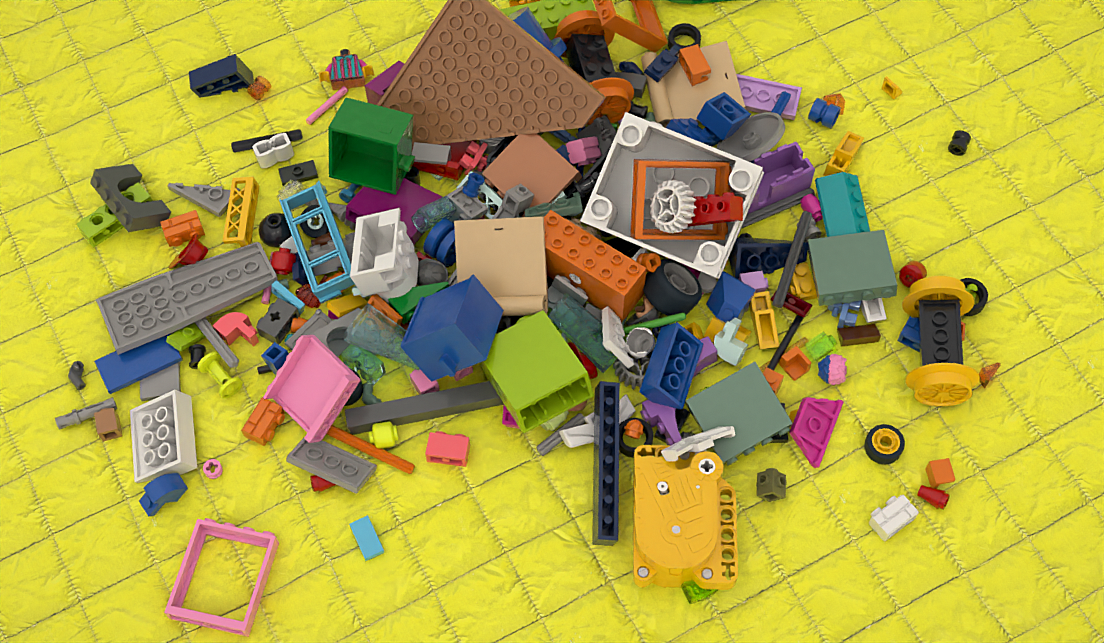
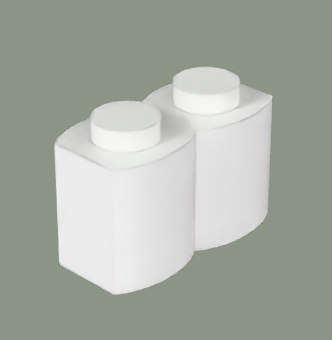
[252,133,294,168]

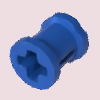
[462,173,485,198]

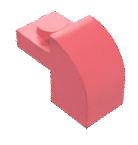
[212,312,259,347]

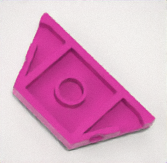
[789,397,844,468]

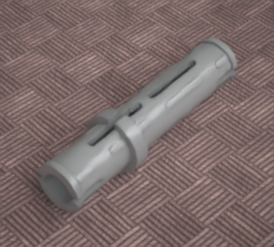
[55,397,117,430]

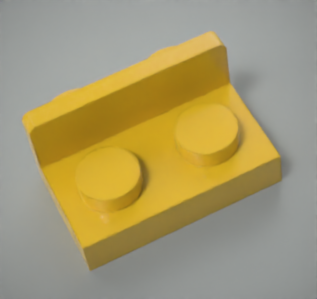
[783,262,817,301]

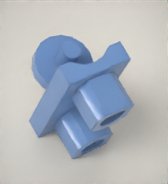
[828,301,861,328]

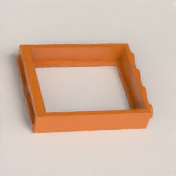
[593,0,668,53]
[630,159,732,240]

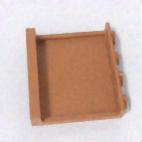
[482,133,582,217]

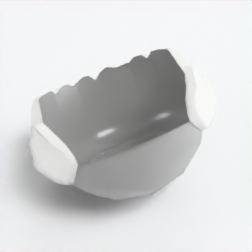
[626,328,655,359]

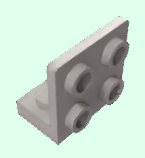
[443,186,488,223]
[547,275,588,324]

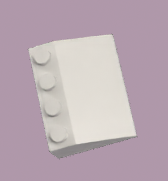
[130,390,197,483]

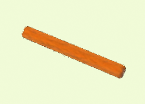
[326,425,415,474]

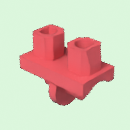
[459,141,488,175]

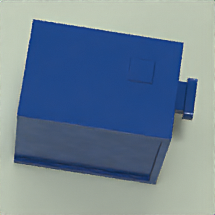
[400,274,504,382]

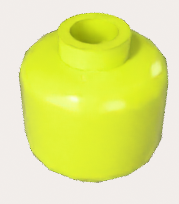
[369,422,399,449]

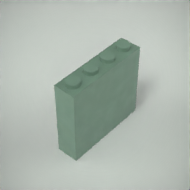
[808,230,897,306]
[686,362,793,466]

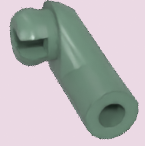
[362,383,382,405]

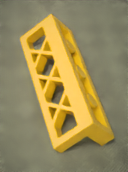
[223,177,260,247]

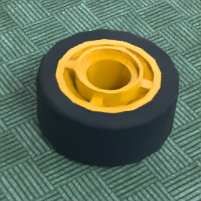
[864,424,905,465]

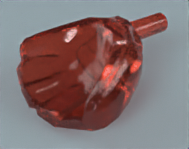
[295,275,329,308]

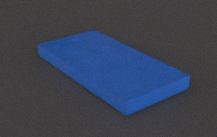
[95,334,183,394]

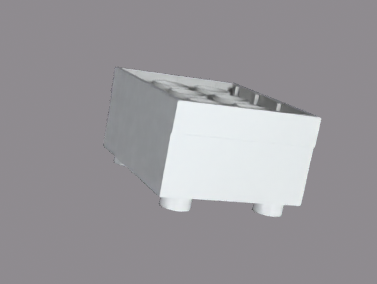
[580,112,764,279]

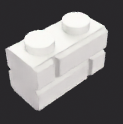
[869,495,919,541]

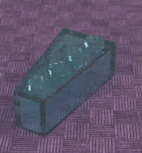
[548,293,626,373]
[343,303,419,370]

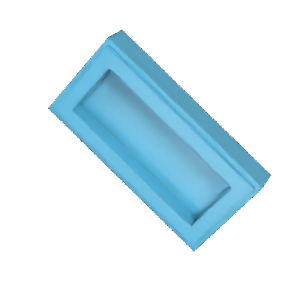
[271,280,305,315]
[349,515,385,561]

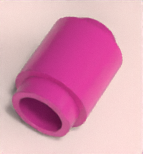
[800,194,823,222]

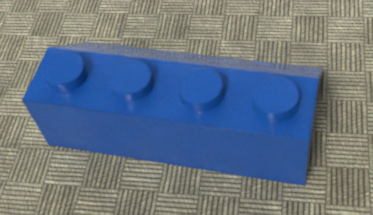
[639,322,703,409]

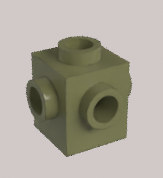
[756,468,787,502]

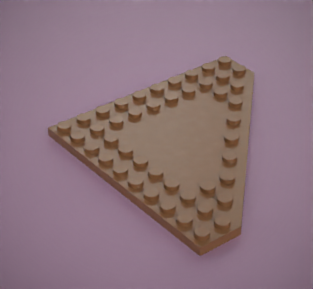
[377,0,606,147]

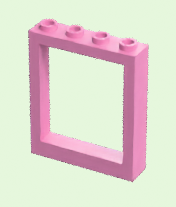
[164,518,279,637]

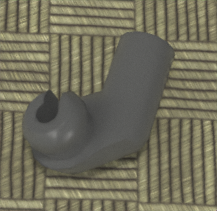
[68,361,86,390]

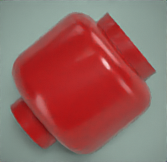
[271,248,296,275]
[899,261,927,288]

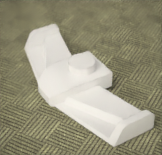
[559,394,636,448]
[661,426,735,461]

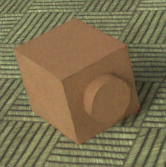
[94,408,122,442]

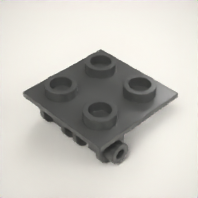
[576,115,617,164]

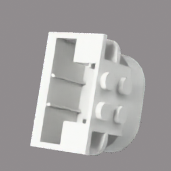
[350,208,419,303]

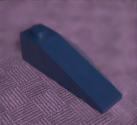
[729,238,808,280]

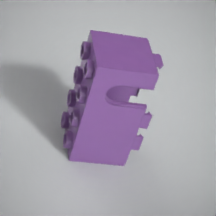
[747,142,815,214]

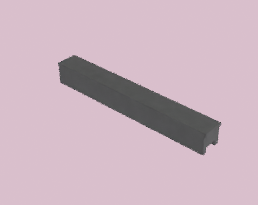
[345,381,504,435]

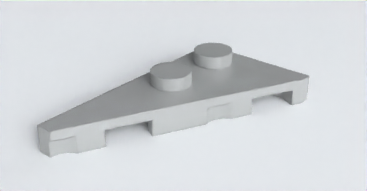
[168,183,241,217]

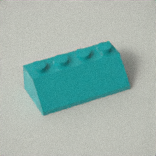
[815,172,870,237]

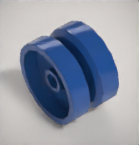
[423,218,456,267]

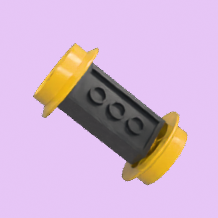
[902,276,980,406]

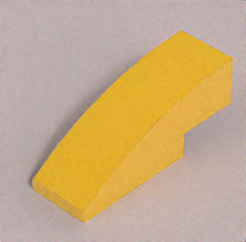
[823,131,864,176]
[749,291,779,350]

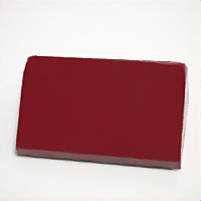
[770,290,813,318]

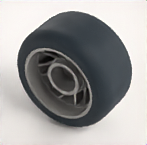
[643,259,702,316]

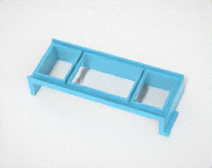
[279,180,355,303]

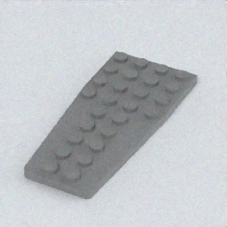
[96,242,278,355]

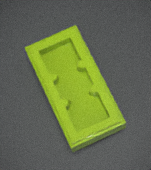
[166,322,206,352]

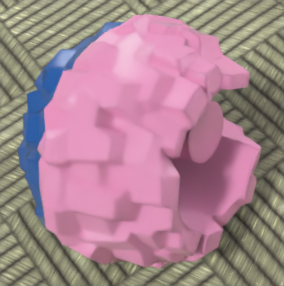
[818,354,847,385]

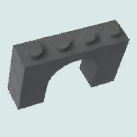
[90,164,171,232]

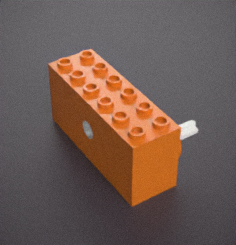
[544,210,648,322]

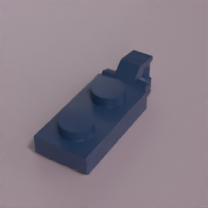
[644,44,681,83]

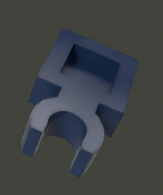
[292,252,310,287]

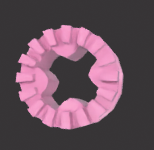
[203,459,223,479]

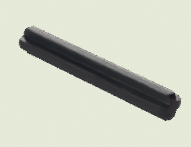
[231,129,303,152]

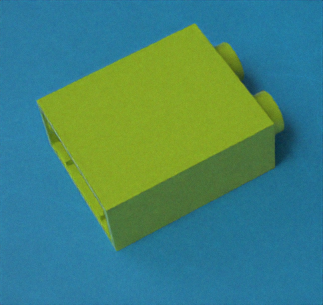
[480,310,594,434]

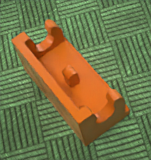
[679,44,711,86]

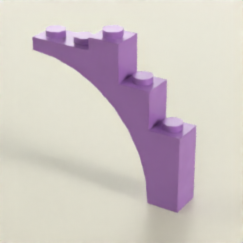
[640,336,717,446]

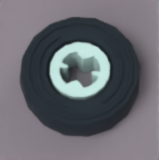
[300,205,330,238]

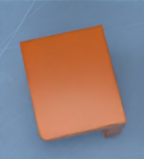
[779,346,811,381]
[925,458,955,489]

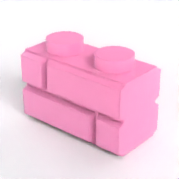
[566,136,602,166]

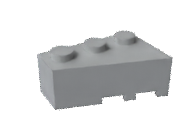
[306,232,355,276]

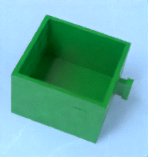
[328,97,415,195]

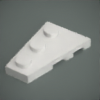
[602,306,634,368]

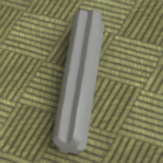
[536,413,586,456]

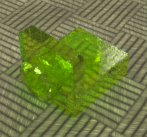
[805,331,838,361]

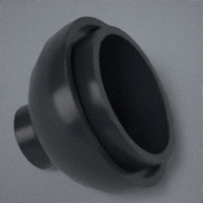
[259,213,292,247]

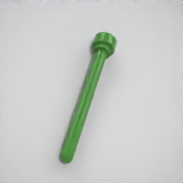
[598,313,686,345]

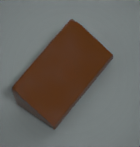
[837,324,881,347]

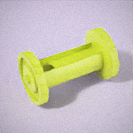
[197,352,243,399]

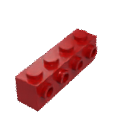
[672,192,743,227]

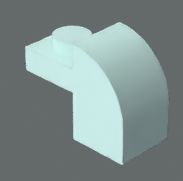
[714,318,748,366]

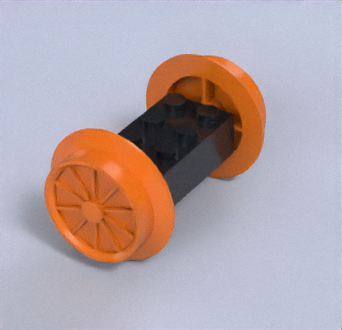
[554,10,634,125]

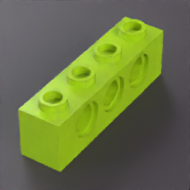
[76,183,153,247]

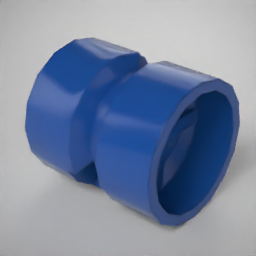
[808,98,841,129]

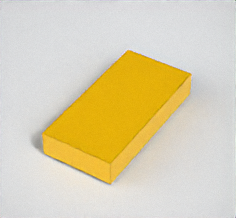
[327,293,368,318]

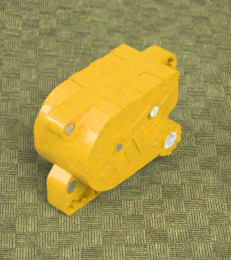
[632,445,738,590]

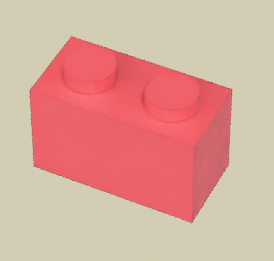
[425,431,470,467]

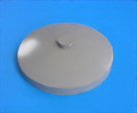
[716,112,785,162]

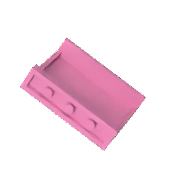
[263,335,361,443]

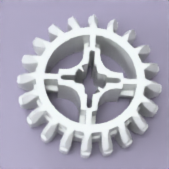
[649,180,697,233]

